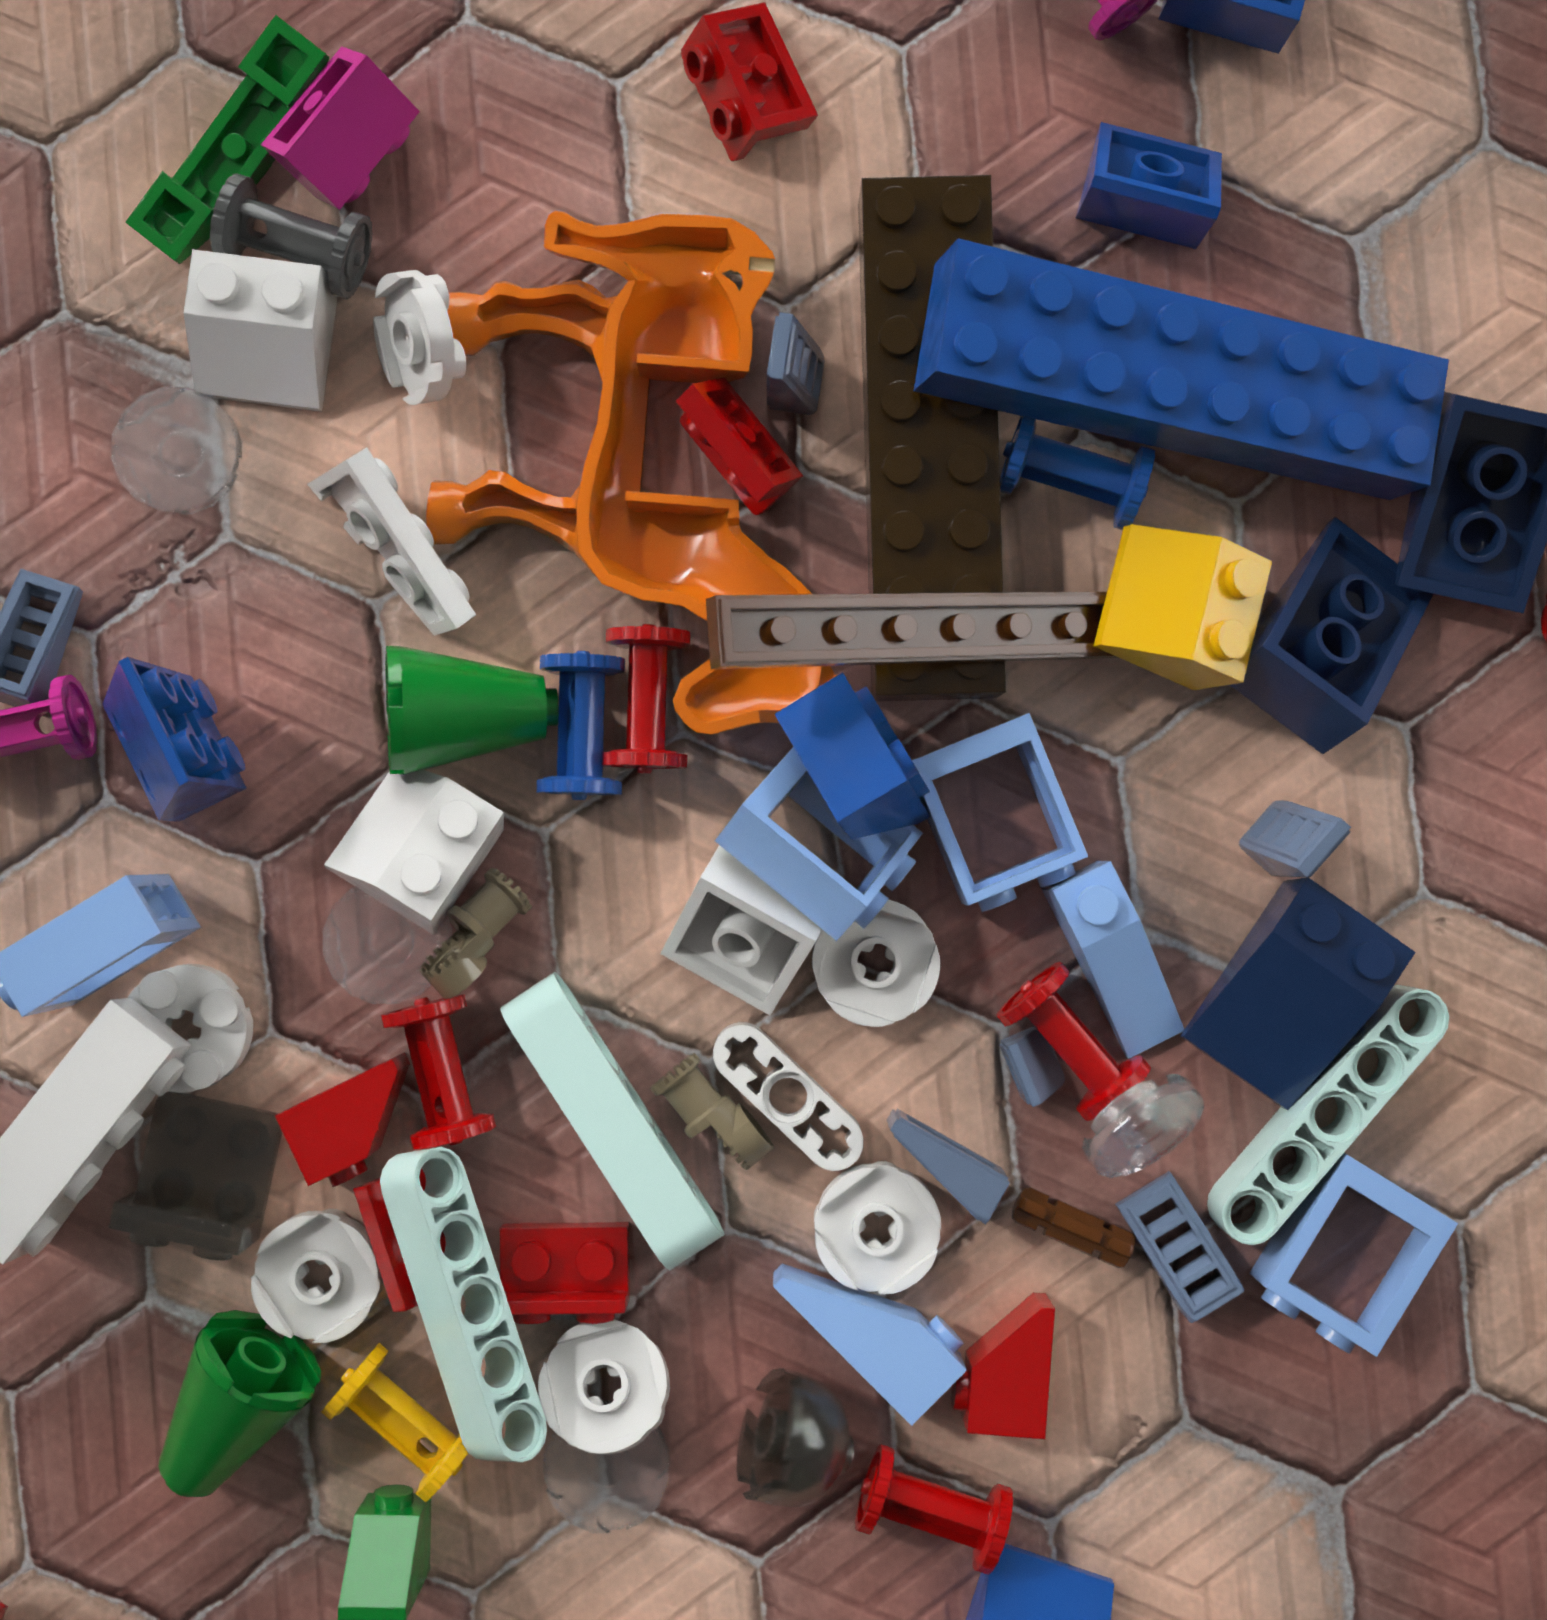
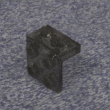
[109,1091,282,1260]

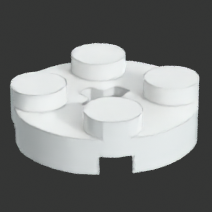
[373,270,466,405]
[812,900,940,1027]
[128,964,253,1093]
[814,1161,941,1294]
[251,1209,384,1343]
[538,1319,670,1455]

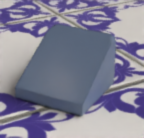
[999,1026,1065,1107]

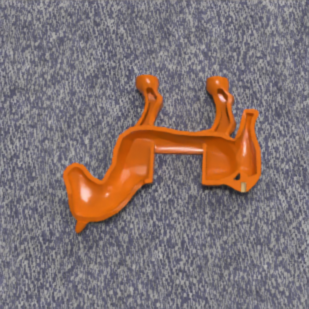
[426,211,837,735]

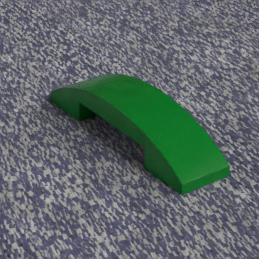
[125,15,330,264]

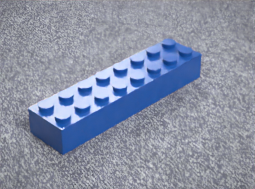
[913,238,1449,500]

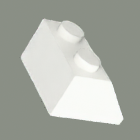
[184,249,337,412]
[324,770,504,935]
[660,845,822,1015]

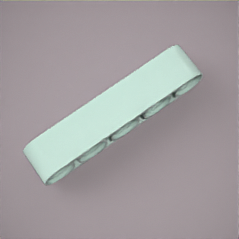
[500,972,724,1271]
[1207,985,1449,1245]
[380,1147,547,1462]

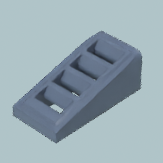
[767,312,825,415]
[0,569,83,707]
[1239,800,1351,877]
[887,1109,1010,1225]
[1115,1171,1245,1323]

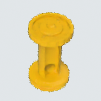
[320,1343,468,1502]

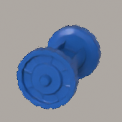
[1000,416,1155,530]
[536,651,625,800]

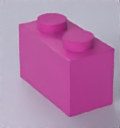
[261,46,420,210]

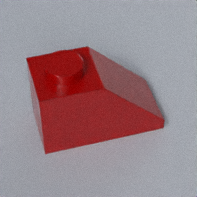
[275,1052,410,1187]
[951,1292,1055,1439]

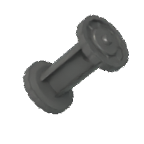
[210,173,373,299]

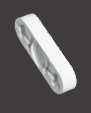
[713,1022,863,1171]

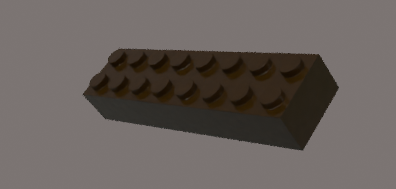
[858,175,1006,702]

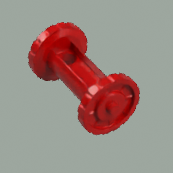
[602,624,691,774]
[996,961,1151,1121]
[380,994,496,1150]
[855,1444,1013,1575]

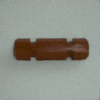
[1012,1187,1136,1268]

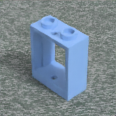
[912,713,1088,912]
[715,747,923,941]
[0,874,201,1017]
[1249,1153,1458,1357]

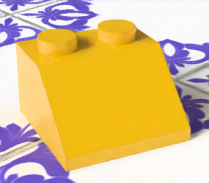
[1093,524,1272,690]

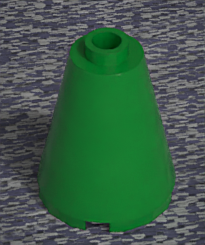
[385,646,559,775]
[158,1310,321,1497]

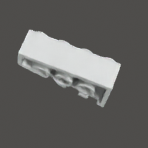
[0,998,191,1265]

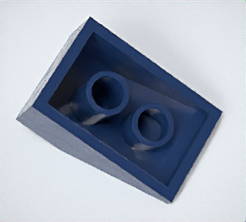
[1395,391,1547,613]
[1230,517,1433,754]
[1180,877,1416,1110]

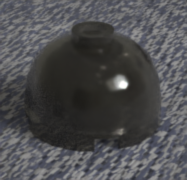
[736,1368,854,1507]

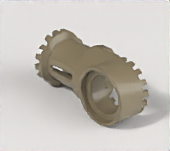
[419,867,532,999]
[650,1053,774,1170]

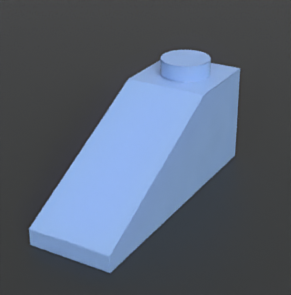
[1042,861,1185,1059]
[773,1263,967,1426]

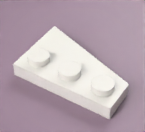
[307,447,476,636]

